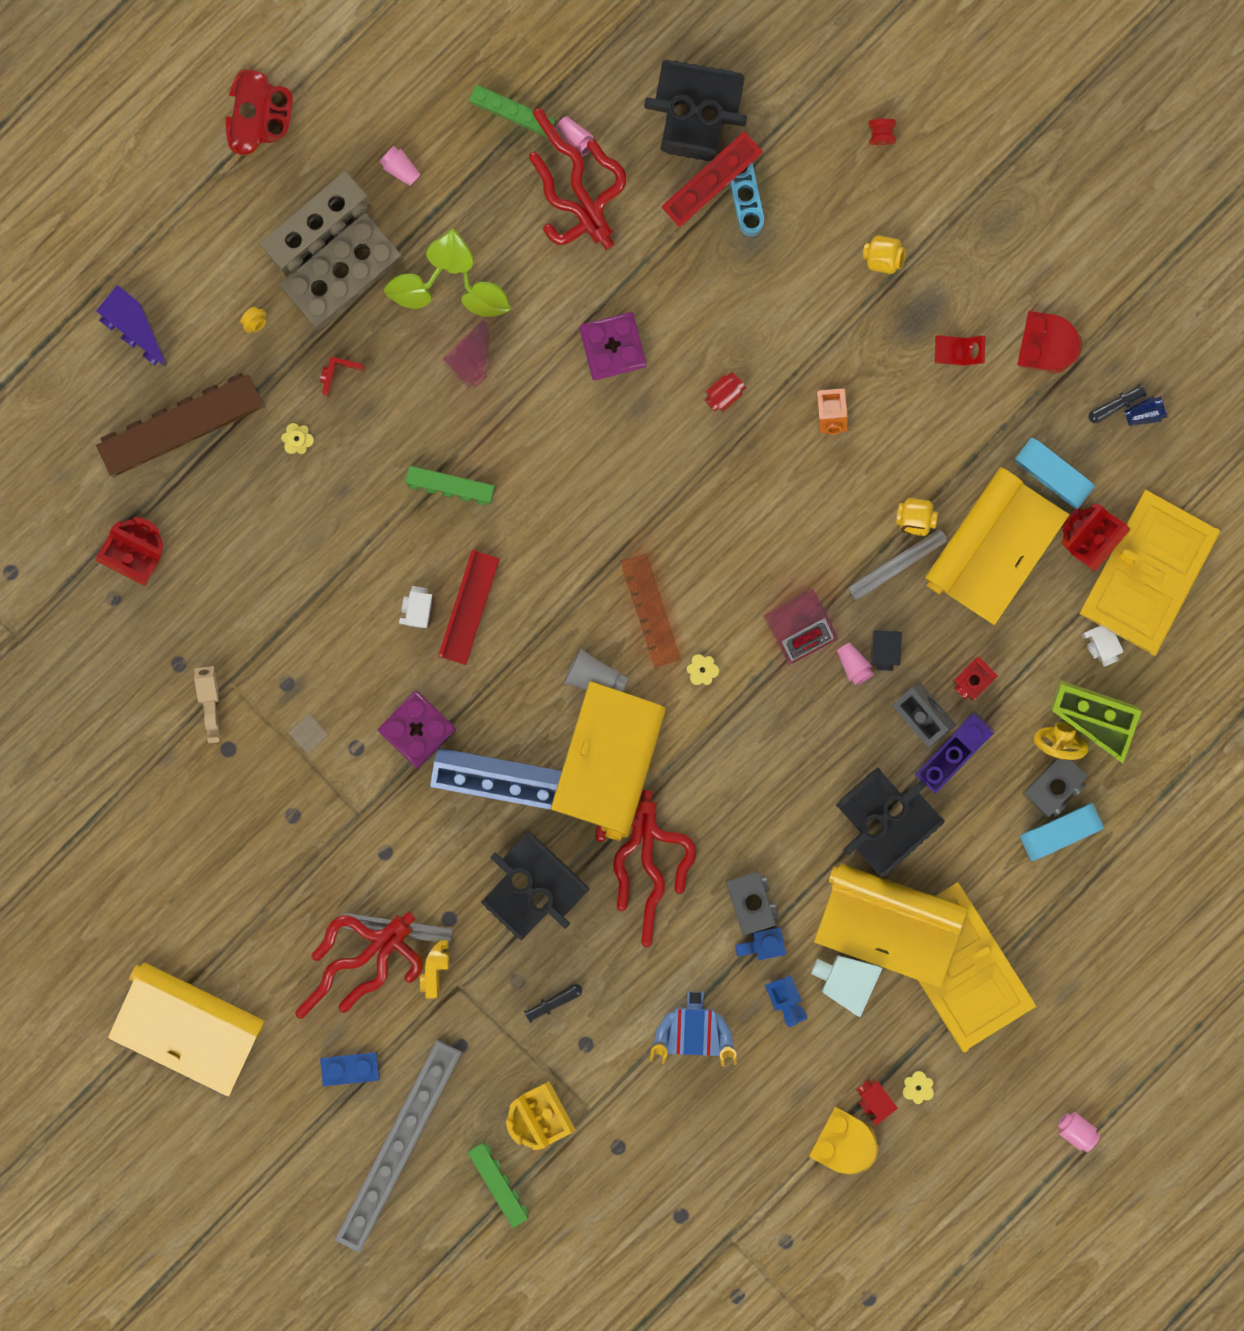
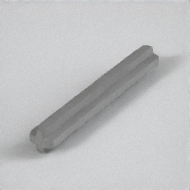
[849,529,947,600]
[343,913,453,943]

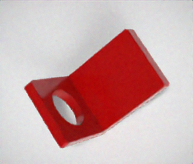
[934,335,986,366]
[320,357,365,397]

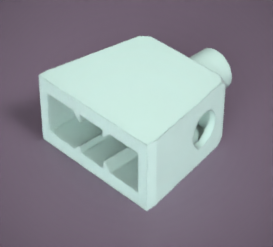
[811,955,882,1017]

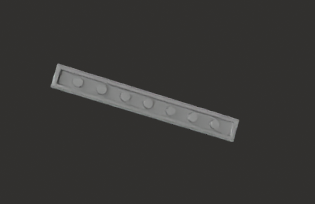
[335,1039,462,1253]

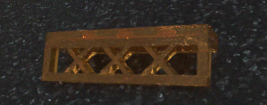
[620,553,681,669]

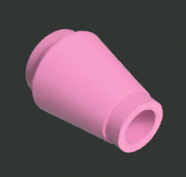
[556,116,593,157]
[379,146,420,186]
[837,642,874,686]

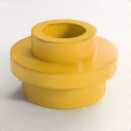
[240,307,267,333]

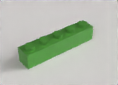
[469,85,556,138]
[405,466,495,506]
[467,1142,529,1228]

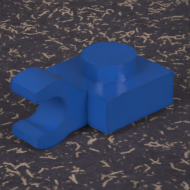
[735,927,786,960]
[765,975,807,1027]

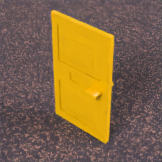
[1079,489,1221,656]
[918,882,1037,1053]

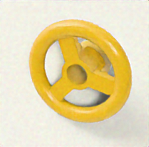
[1034,722,1088,760]

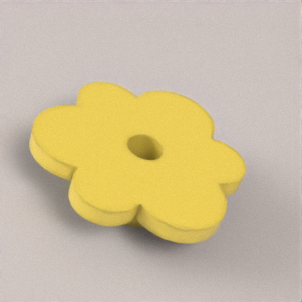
[281,423,314,454]
[687,654,719,685]
[903,1071,934,1104]

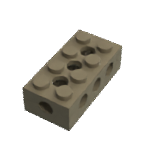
[259,171,371,276]
[280,213,403,332]

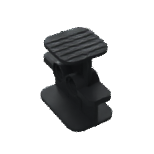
[644,60,747,161]
[836,767,945,877]
[481,831,590,941]

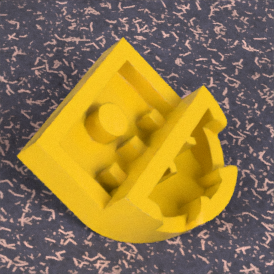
[420,940,450,998]
[506,1081,576,1150]
[809,1107,879,1175]

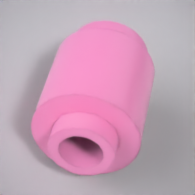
[1057,1112,1100,1152]

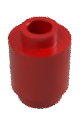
[704,372,746,412]

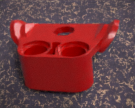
[225,69,293,155]

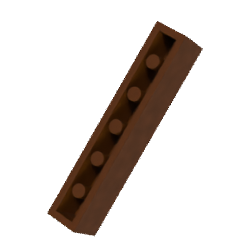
[96,373,265,478]

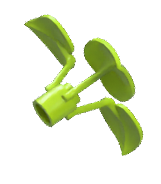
[384,228,512,317]

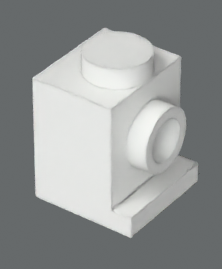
[399,586,434,629]
[1081,626,1123,667]

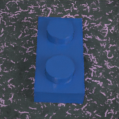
[320,1052,380,1086]

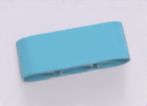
[729,163,764,236]
[1014,437,1095,509]
[1019,802,1104,861]

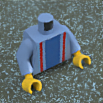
[649,991,737,1067]

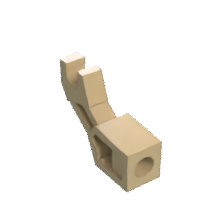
[194,666,220,743]

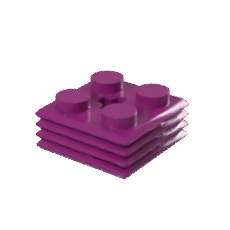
[579,312,646,380]
[378,691,456,768]

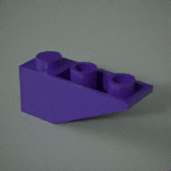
[96,285,167,367]
[915,711,994,794]

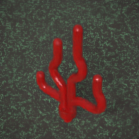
[529,108,626,250]
[595,790,696,948]
[295,911,423,1019]

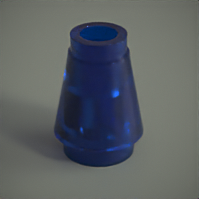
[1124,395,1167,426]

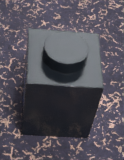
[870,630,902,671]

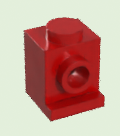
[953,656,998,700]
[856,1079,898,1125]

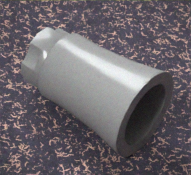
[563,648,628,692]

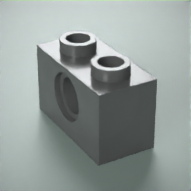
[892,683,956,748]
[1022,758,1088,817]
[726,871,779,935]

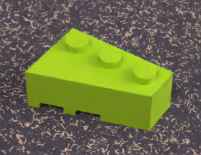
[1050,680,1142,764]

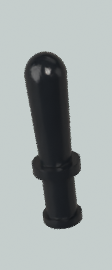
[1088,384,1147,423]
[524,984,583,1023]

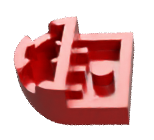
[1017,311,1082,374]
[1061,504,1131,572]
[96,517,163,586]

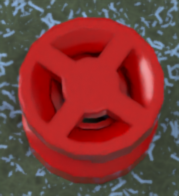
[868,118,896,145]

